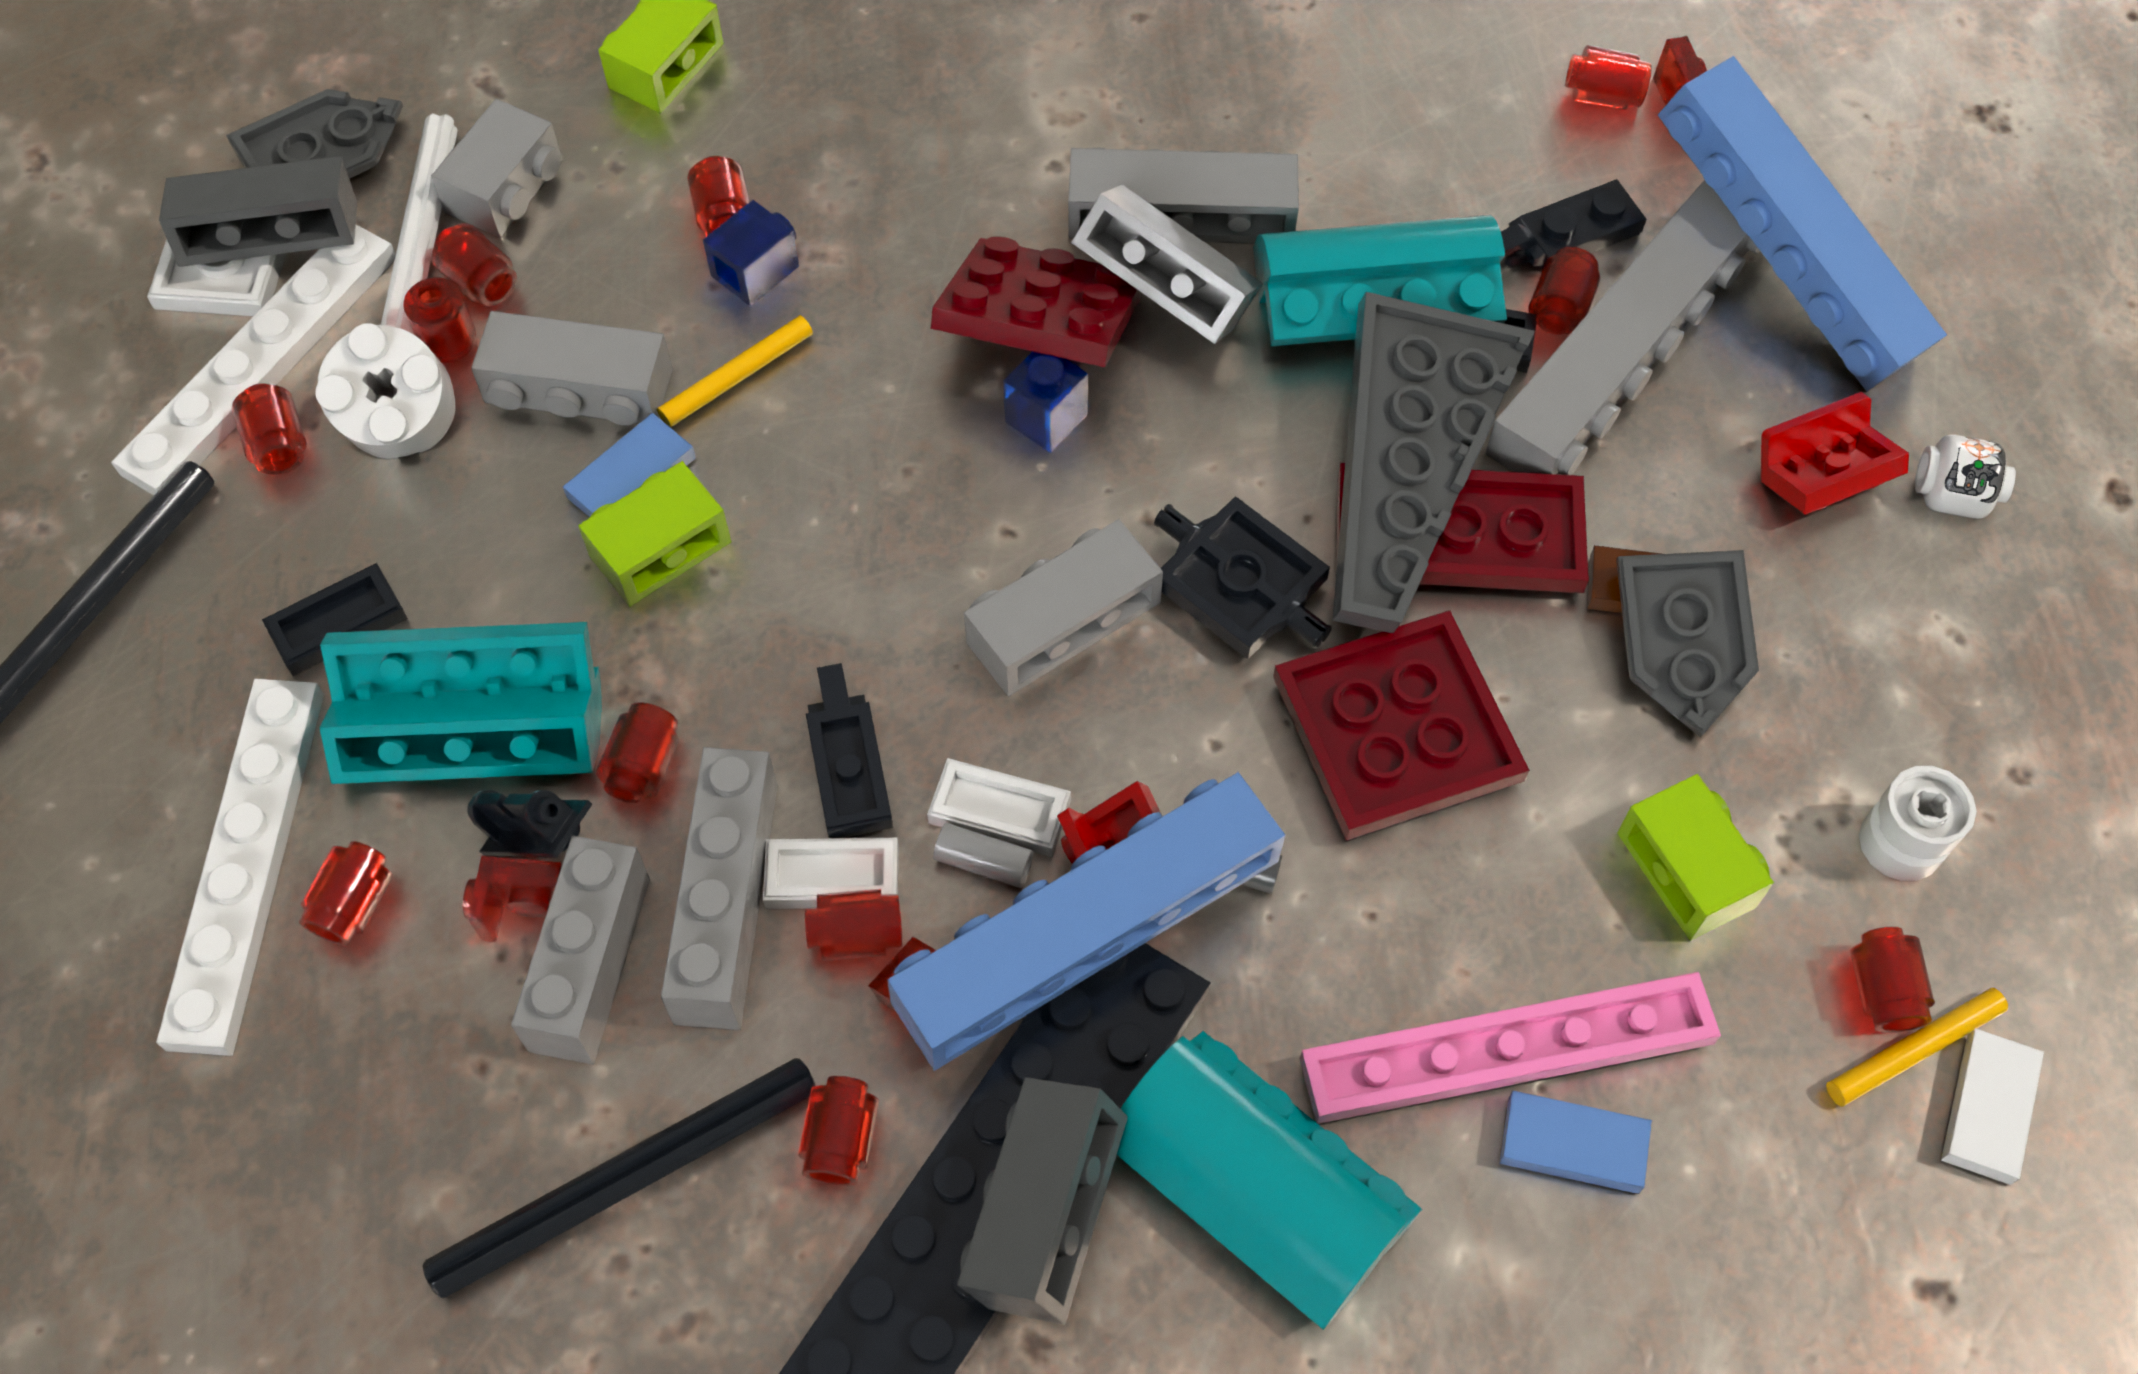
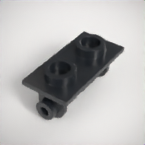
[467,790,592,858]

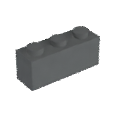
[159,156,357,267]
[957,1077,1128,1325]

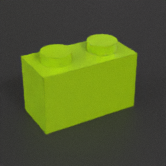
[598,0,724,114]
[578,461,732,607]
[1617,773,1774,941]

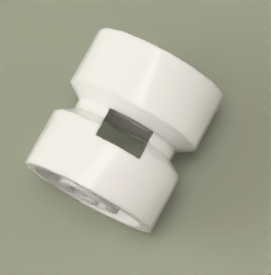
[1859,766,1977,881]

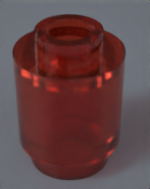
[1565,45,1652,110]
[687,156,753,243]
[431,223,517,306]
[1528,247,1601,335]
[403,277,476,363]
[231,383,307,475]
[596,702,679,803]
[299,841,393,946]
[805,888,903,961]
[1850,927,1935,1033]
[798,1076,880,1186]

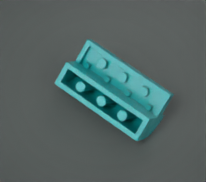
[1253,215,1507,346]
[319,622,602,784]
[1117,1031,1422,1330]

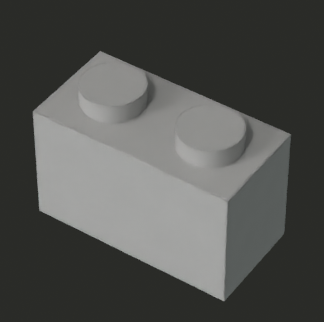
[431,99,563,238]

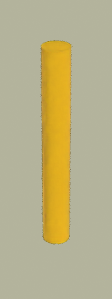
[657,315,813,428]
[1826,988,2008,1107]

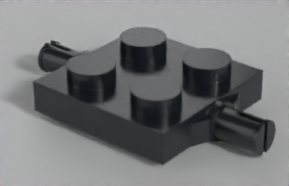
[1154,496,1332,659]

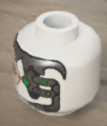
[1915,435,2016,519]

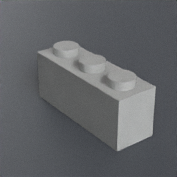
[1071,184,1263,344]
[471,311,673,425]
[964,519,1163,697]
[511,836,650,1065]

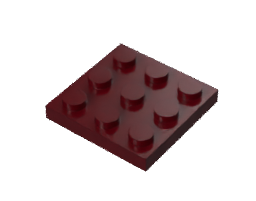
[930,236,1143,368]
[1273,610,1530,841]

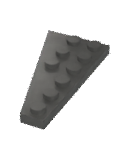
[1332,292,1535,633]

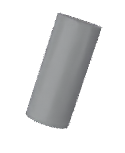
[933,823,1033,888]

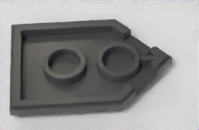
[226,89,403,178]
[1616,550,1759,737]

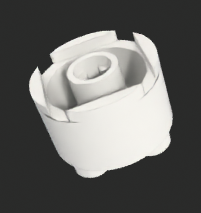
[316,323,456,459]

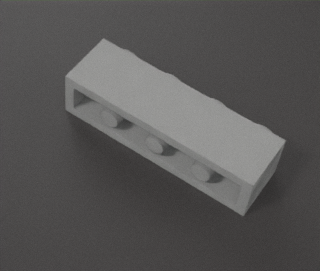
[1068,148,1299,243]
[661,747,778,1030]

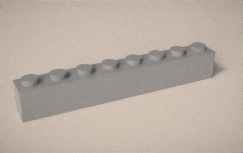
[1485,180,1760,475]

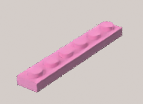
[1300,972,1721,1124]

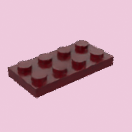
[1336,463,1589,593]

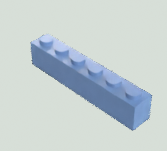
[1658,56,1947,391]
[888,772,1286,1071]

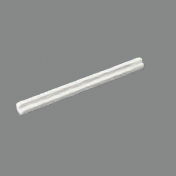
[379,114,458,397]

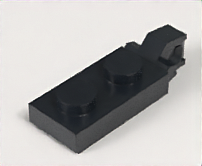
[1500,179,1647,272]
[806,663,894,838]

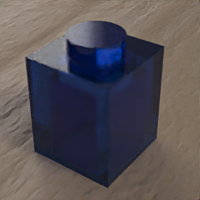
[703,200,799,307]
[1003,351,1088,453]

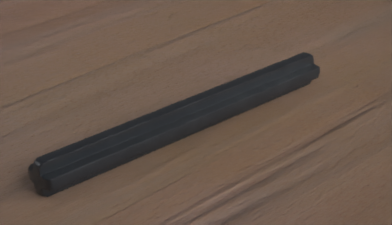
[0,461,215,724]
[422,1058,816,1298]

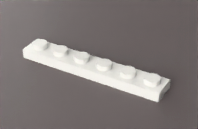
[111,225,396,496]
[156,679,324,1056]

